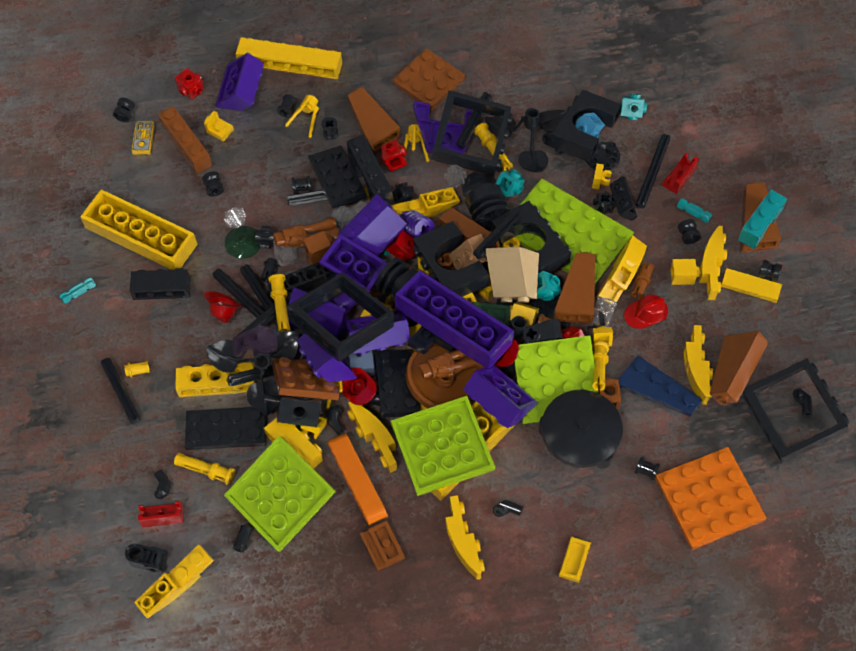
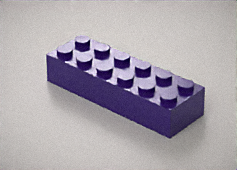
[395,270,514,370]

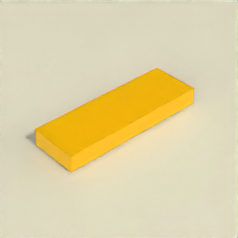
[721,268,782,303]

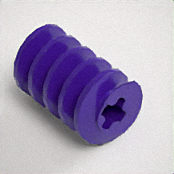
[400,210,435,237]

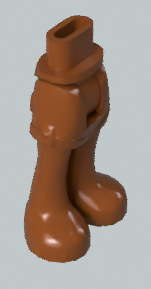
[273,217,339,248]
[418,350,485,379]

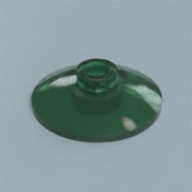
[225,226,260,259]

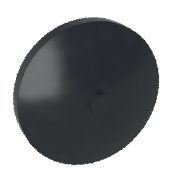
[541,390,623,468]

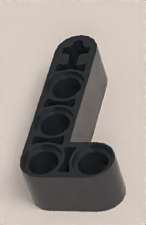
[267,262,337,303]

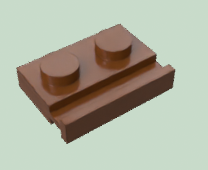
[360,521,405,571]

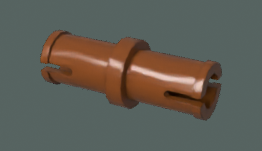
[631,262,655,299]

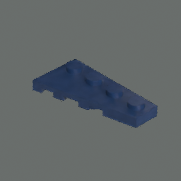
[618,355,702,417]

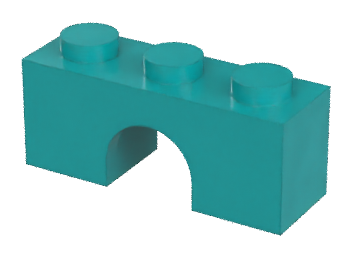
[738,190,787,249]

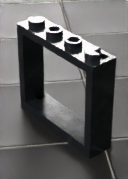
[431,90,513,176]
[287,272,394,362]
[742,358,850,463]

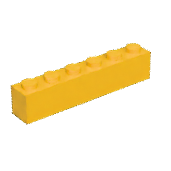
[236,37,342,79]

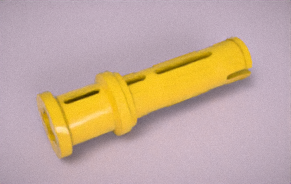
[473,123,513,171]
[268,274,291,332]
[592,341,609,391]
[174,453,235,486]

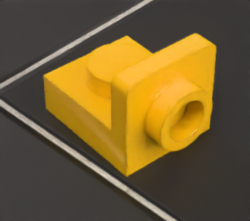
[204,111,234,142]

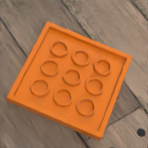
[655,447,767,550]

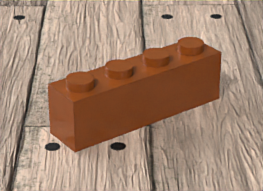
[158,106,212,175]

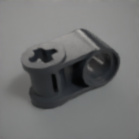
[523,319,563,343]
[125,544,168,573]

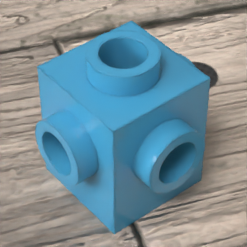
[575,113,605,138]

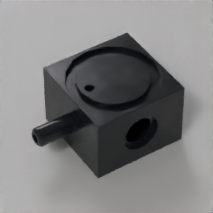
[263,394,322,428]

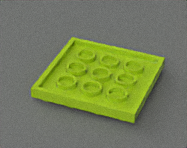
[514,336,599,424]
[391,396,495,496]
[224,435,336,552]

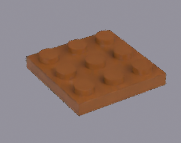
[392,48,466,111]
[272,357,340,400]

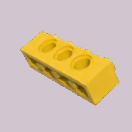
[176,363,257,398]

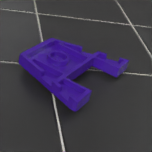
[413,101,473,153]

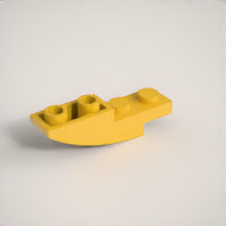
[391,187,460,218]
[699,226,727,300]
[596,235,647,307]
[683,325,713,405]
[347,402,397,473]
[445,495,485,580]
[134,544,214,618]

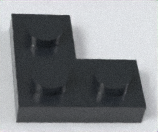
[408,326,455,355]

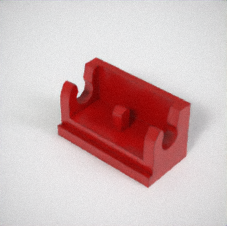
[661,153,699,194]
[138,500,183,528]

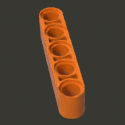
[327,433,388,526]

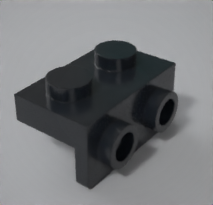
[609,176,637,221]

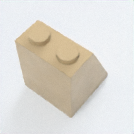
[486,247,539,303]

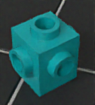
[620,93,647,120]
[496,170,525,197]
[537,271,561,301]

